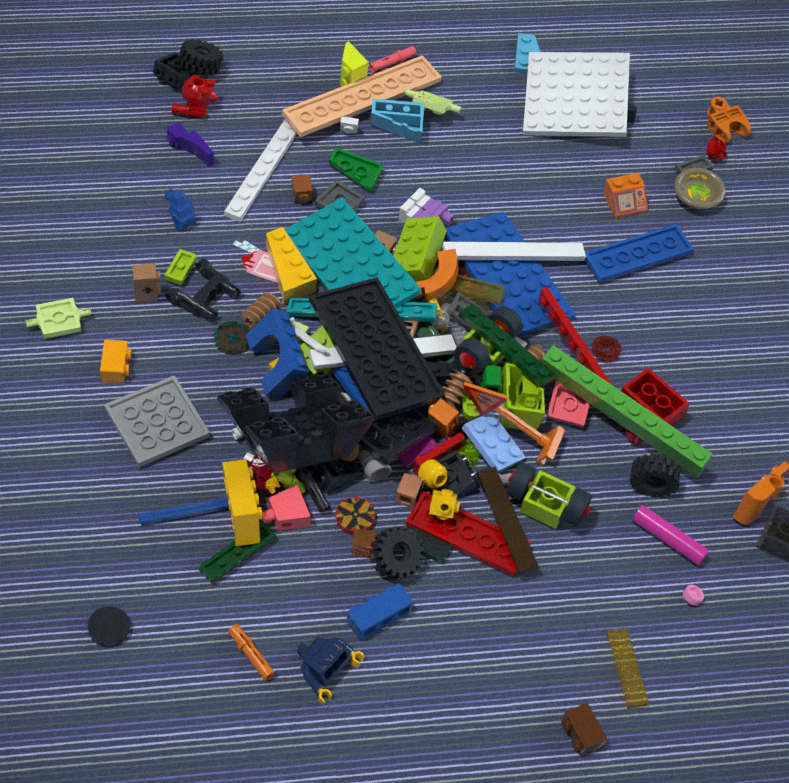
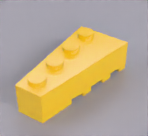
[266,227,317,305]

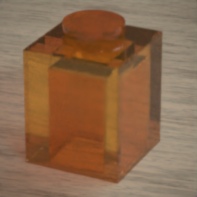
[351,529,379,559]

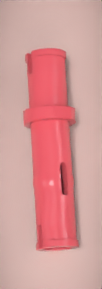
[369,46,416,73]

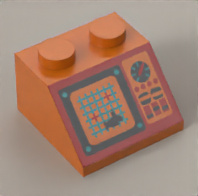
[603,173,648,219]

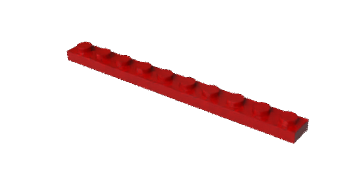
[538,287,643,447]

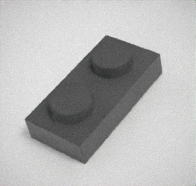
[674,155,714,175]

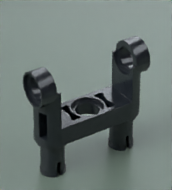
[165,258,241,322]

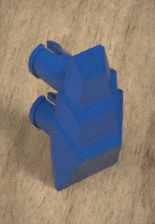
[164,189,196,232]

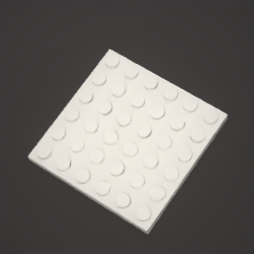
[523,52,630,137]

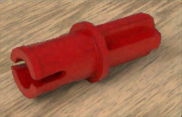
[171,103,207,118]

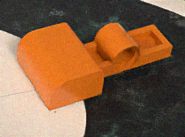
[733,461,789,525]

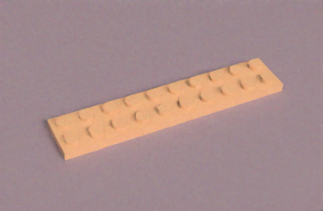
[282,55,442,137]

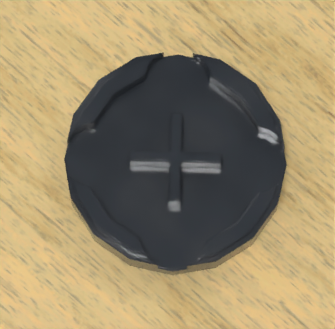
[87,606,130,647]

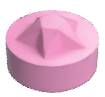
[683,585,704,606]

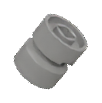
[358,449,392,482]

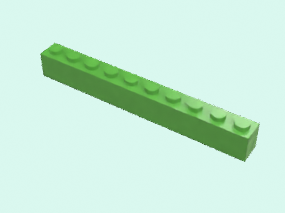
[541,345,713,478]

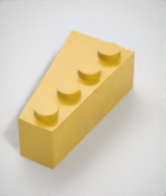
[222,459,262,546]

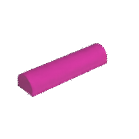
[632,505,708,566]

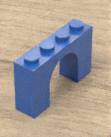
[246,308,308,399]

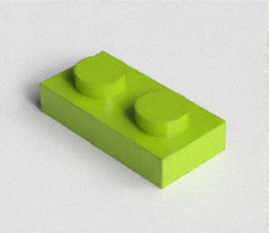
[164,249,197,285]

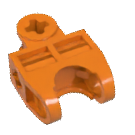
[706,97,751,144]

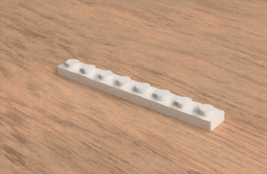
[224,119,297,222]

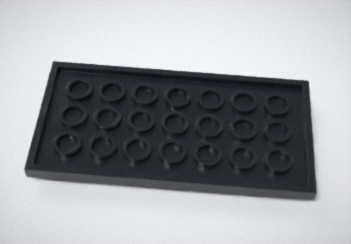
[309,277,445,420]

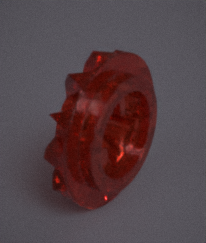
[591,336,621,362]

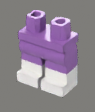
[399,188,454,226]

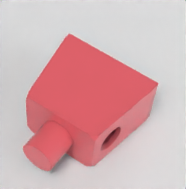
[261,485,311,531]

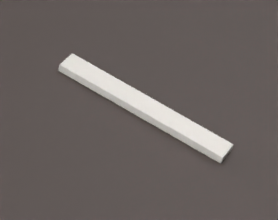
[442,242,586,261]
[308,335,456,370]

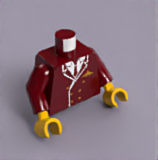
[244,452,282,495]

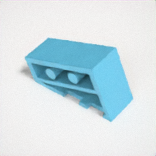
[370,99,424,144]

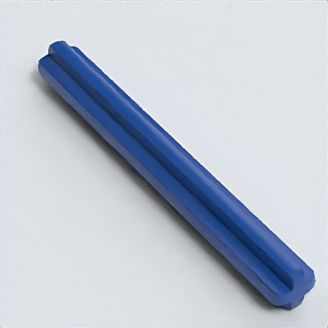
[138,497,229,525]

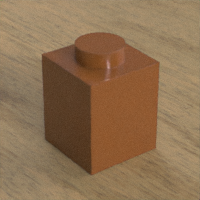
[291,174,313,204]

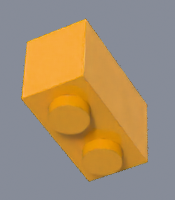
[100,340,131,383]

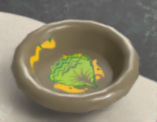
[674,168,726,210]

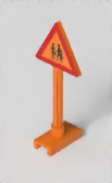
[463,382,565,466]

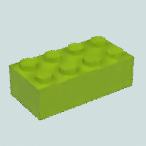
[393,216,447,282]

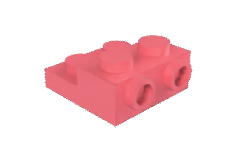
[546,381,590,427]

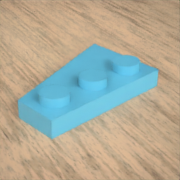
[514,33,541,74]

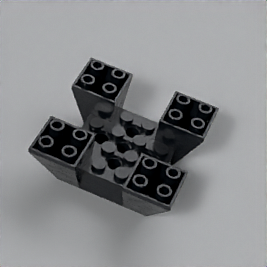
[217,371,375,474]

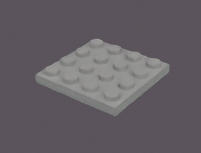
[104,375,210,467]

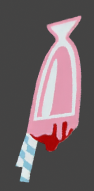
[233,240,277,282]

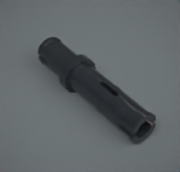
[296,466,331,513]

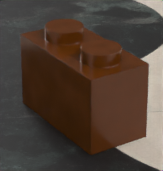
[561,703,608,757]

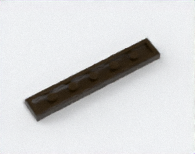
[476,467,539,575]

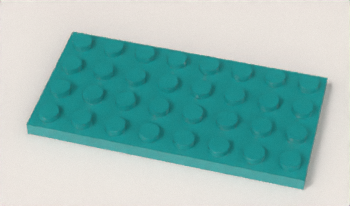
[284,197,422,308]

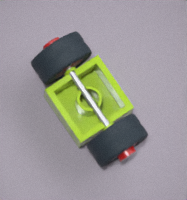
[454,306,523,375]
[507,462,592,529]

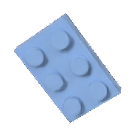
[462,412,526,473]

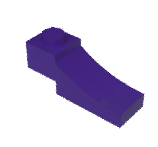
[166,122,214,166]

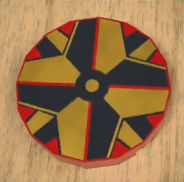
[335,497,375,535]

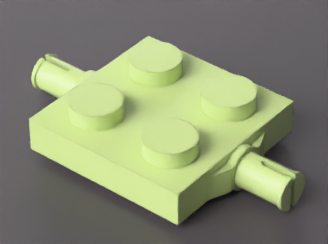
[405,89,461,115]
[25,298,91,339]

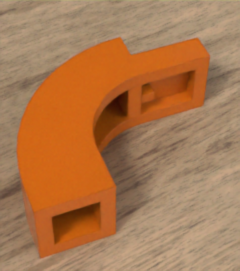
[413,249,458,302]

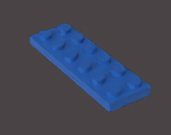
[585,224,694,283]

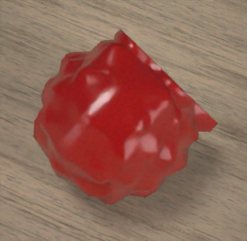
[182,75,218,108]

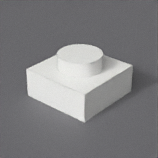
[340,116,359,134]

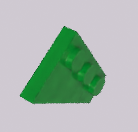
[329,147,384,193]

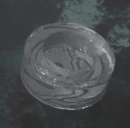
[431,310,450,329]

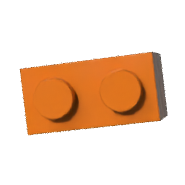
[428,399,460,439]

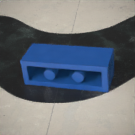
[346,583,413,641]

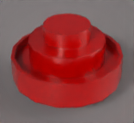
[706,136,727,161]

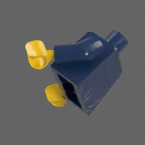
[297,637,364,705]

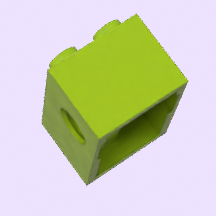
[499,363,545,430]

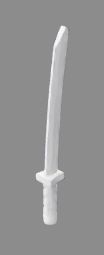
[290,317,327,352]

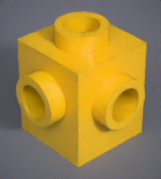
[429,489,460,520]

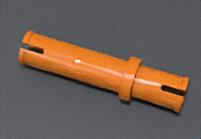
[228,624,275,681]

